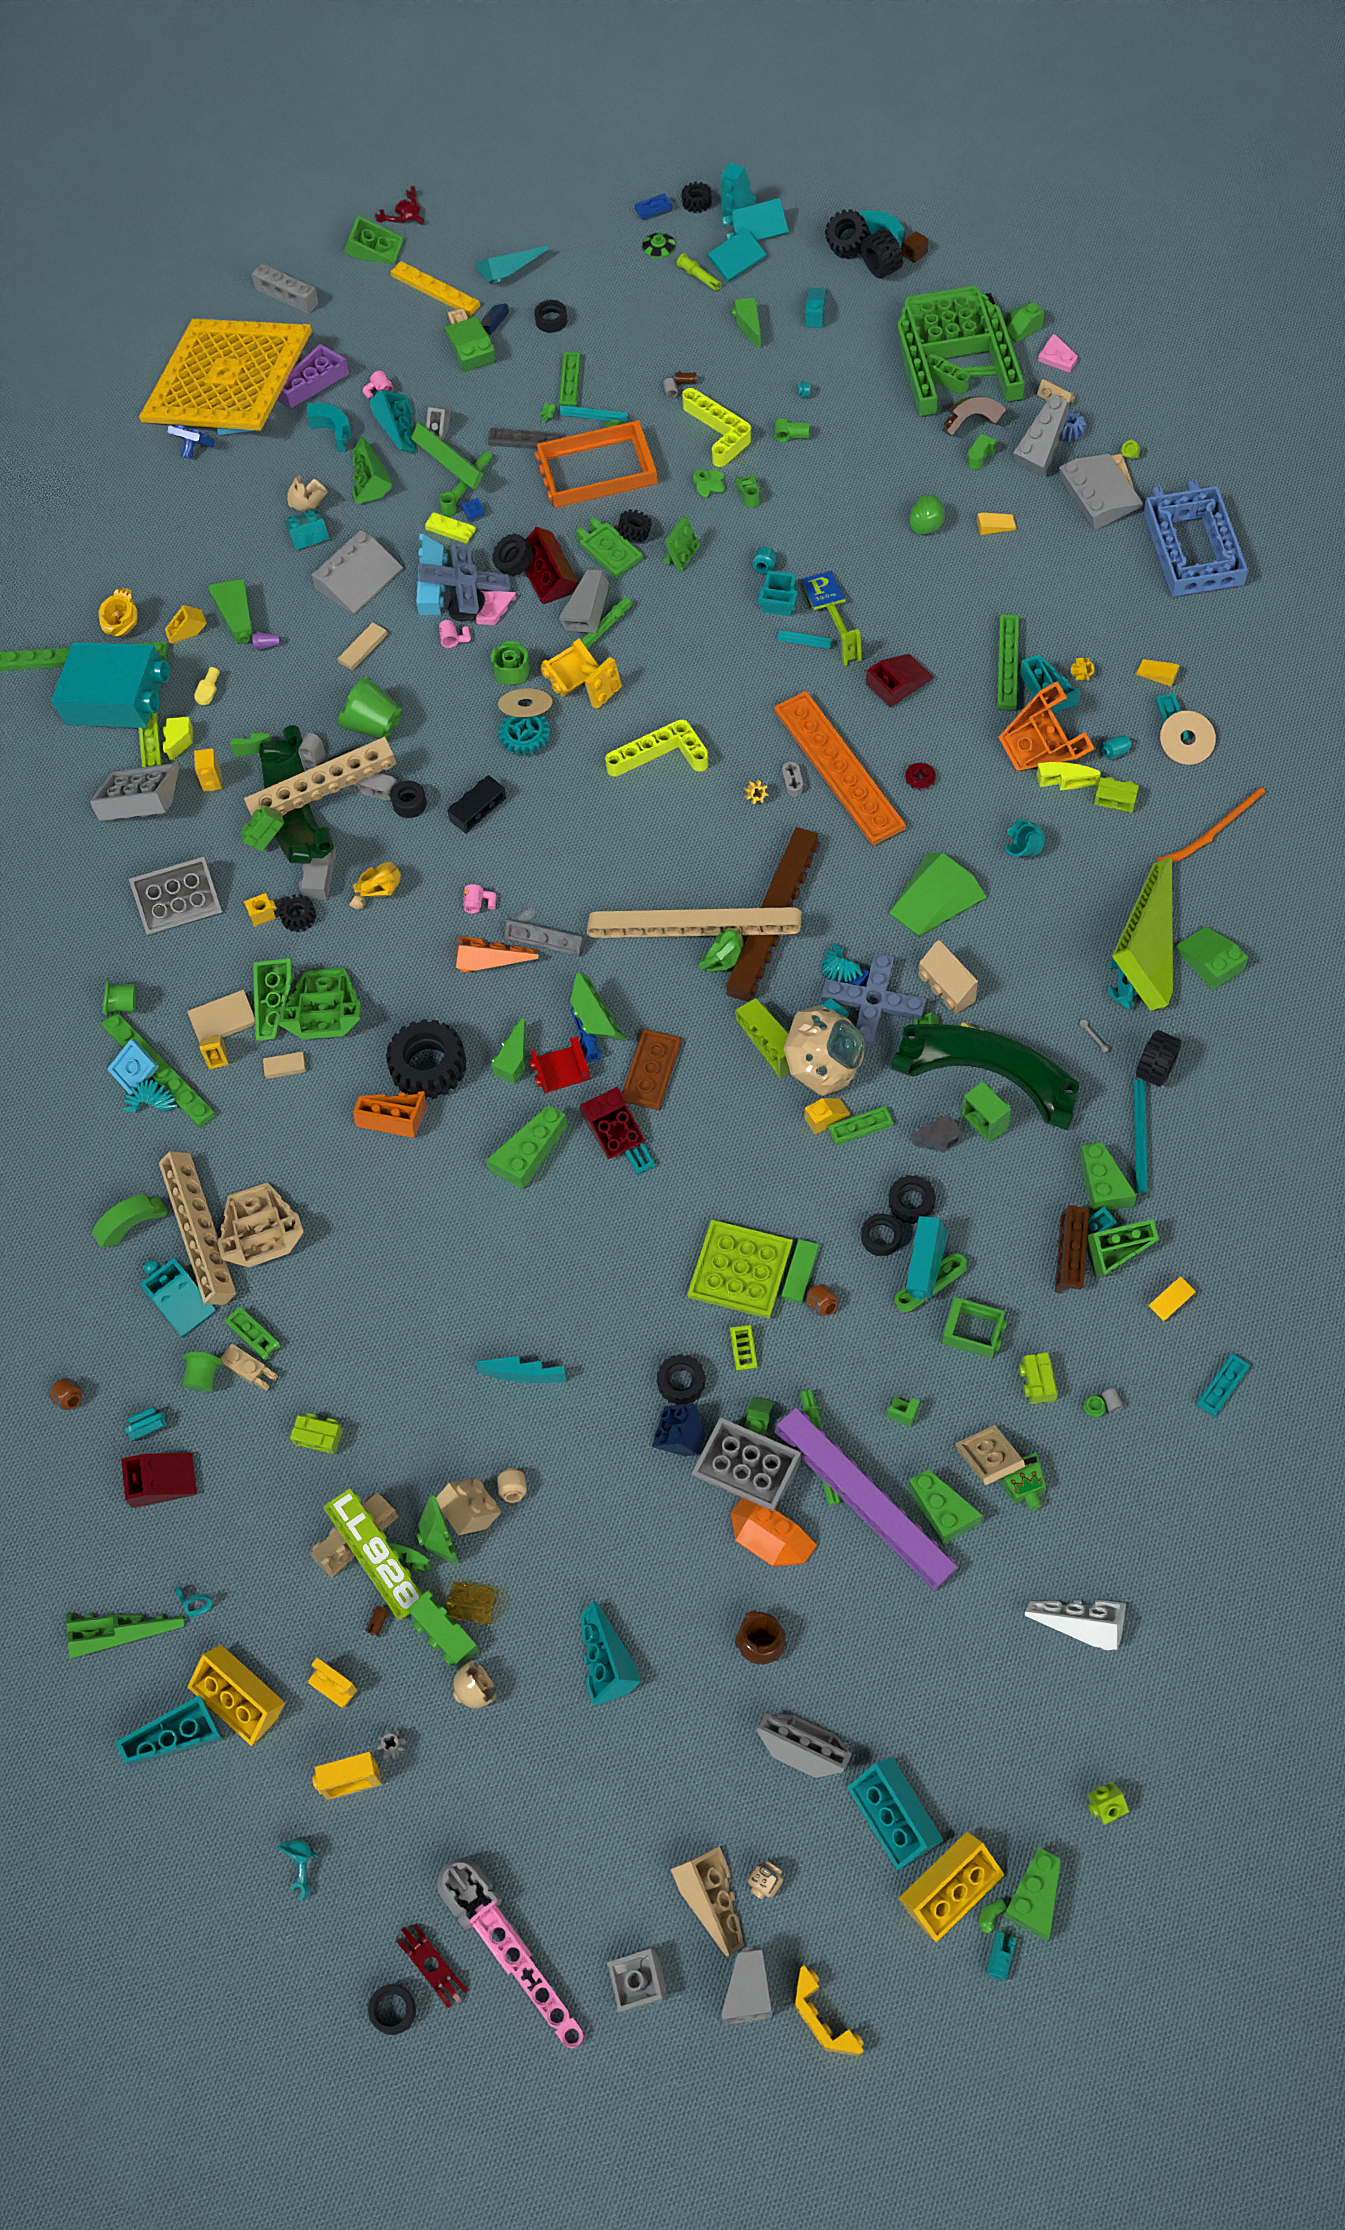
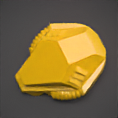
[98,588,138,637]
[353,861,401,898]

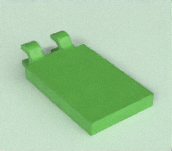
[575,517,643,579]

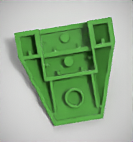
[279,967,361,1039]

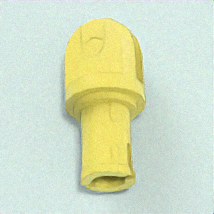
[194,667,220,705]

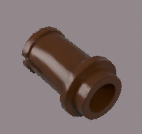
[675,371,696,385]
[365,1606,389,1637]

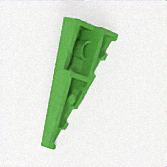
[66,1613,184,1659]

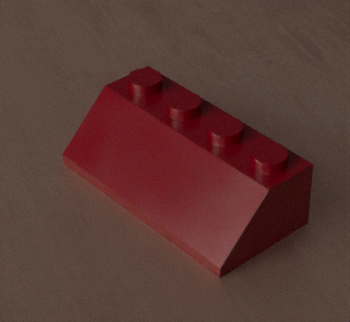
[515,527,579,604]

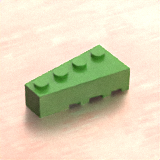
[486,1105,568,1190]

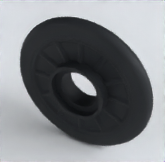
[448,589,485,621]

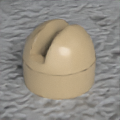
[349,892,365,910]

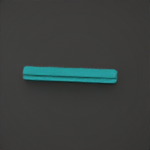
[560,405,628,423]

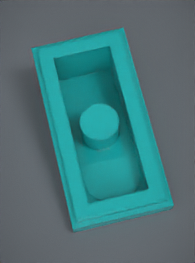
[1086,1207,1119,1247]

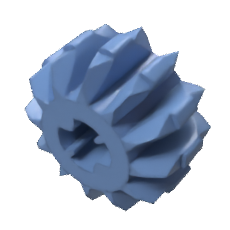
[1060,411,1086,441]

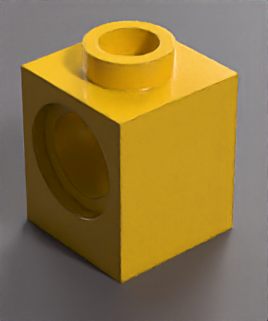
[244,893,277,927]

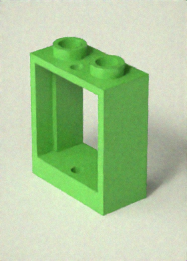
[942,1297,1008,1358]

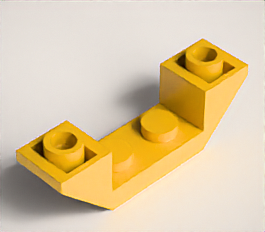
[795,1965,864,2056]

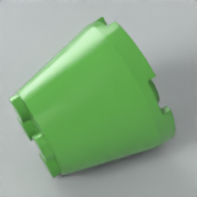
[338,676,403,741]

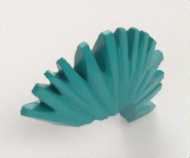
[821,943,863,982]
[122,1079,177,1113]

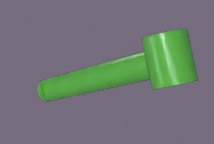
[439,451,493,516]

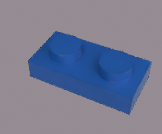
[634,193,672,220]

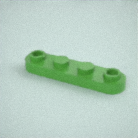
[894,1253,967,1312]

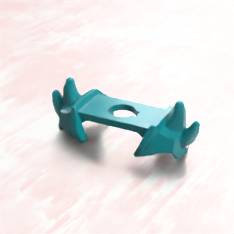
[1108,959,1138,1010]

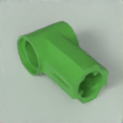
[774,418,809,442]

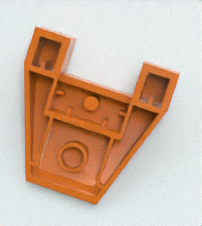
[998,681,1096,771]

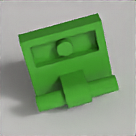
[663,517,700,570]

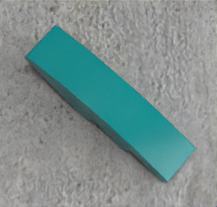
[476,1356,567,1383]

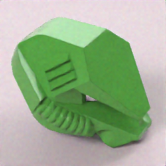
[698,928,743,972]

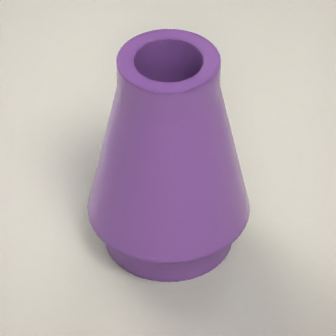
[252,632,279,650]

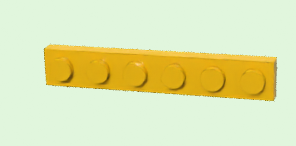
[391,261,480,316]

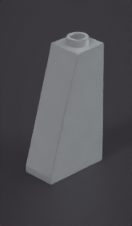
[559,570,609,633]

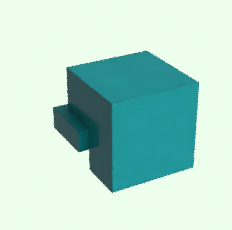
[758,571,798,616]

